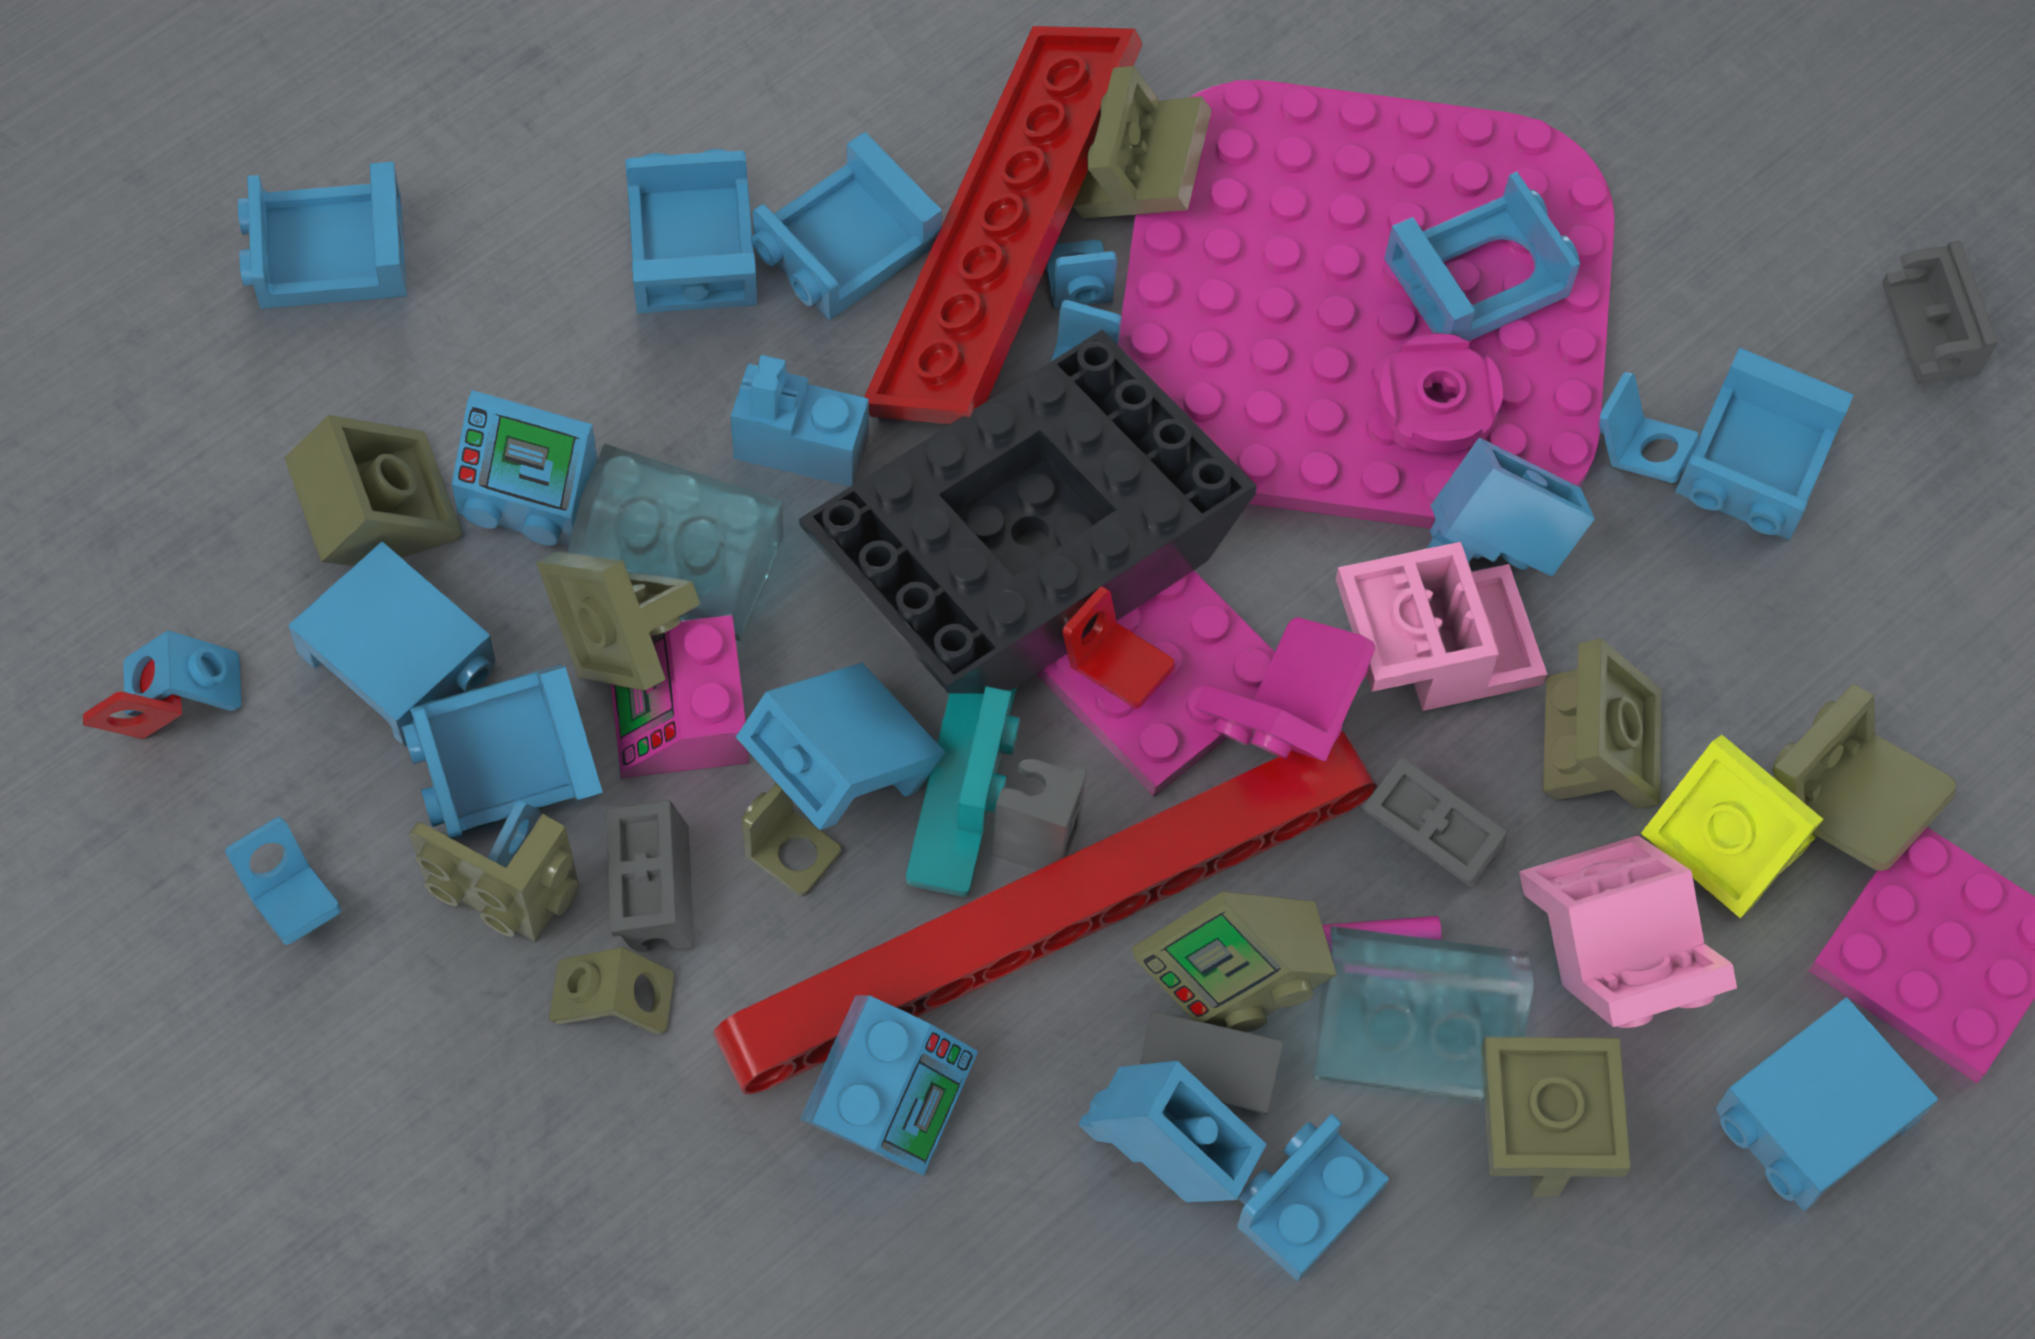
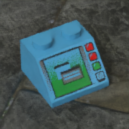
[451,390,601,548]
[800,995,978,1176]

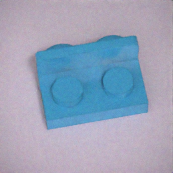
[1237,1114,1390,1281]

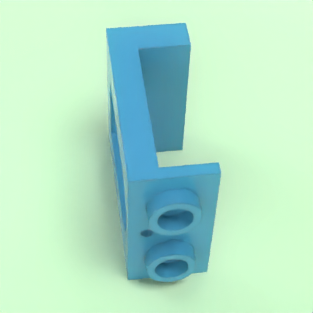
[1384,171,1580,341]

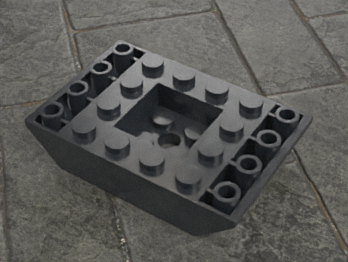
[799,329,1256,694]

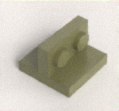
[1073,66,1212,219]
[536,551,701,691]
[1543,638,1662,809]
[1481,1037,1631,1197]

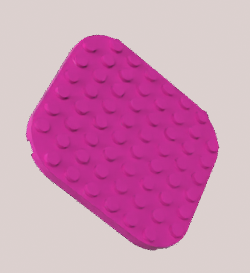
[1118,80,1615,529]

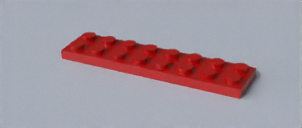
[864,26,1143,424]

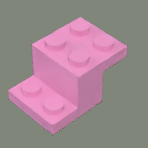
[1335,542,1547,711]
[1519,835,1737,1028]

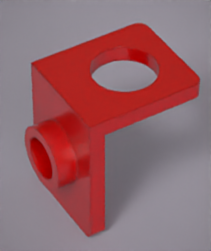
[1063,586,1175,709]
[82,659,182,739]

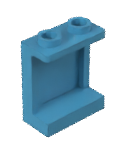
[751,132,942,320]
[625,149,758,314]
[237,161,407,309]
[1675,347,1854,540]
[288,542,496,746]
[736,662,946,830]
[402,664,603,838]
[1716,997,1938,1211]

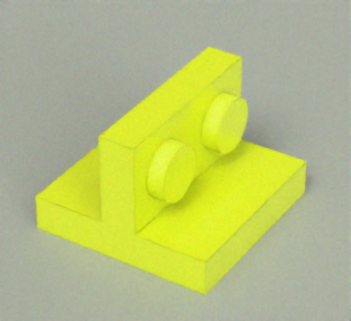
[1641,734,1824,918]

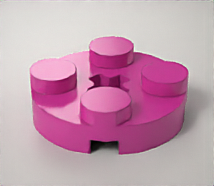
[1377,333,1503,453]

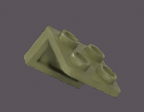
[1773,684,1956,871]
[409,814,579,942]

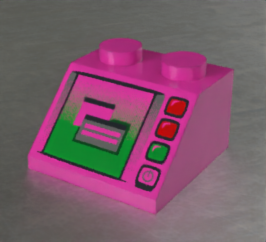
[611,615,749,779]

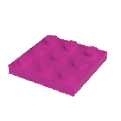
[1036,571,1275,797]
[1808,827,2035,1083]

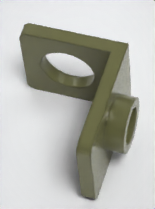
[742,783,841,896]
[549,947,674,1034]

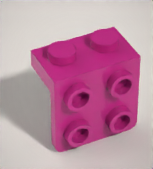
[1194,617,1375,762]

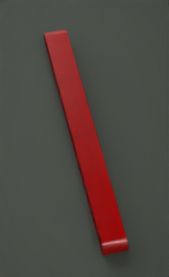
[713,731,1377,1095]

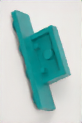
[906,686,1020,897]

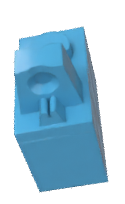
[730,355,869,487]
[1426,438,1595,577]
[1078,1061,1267,1203]

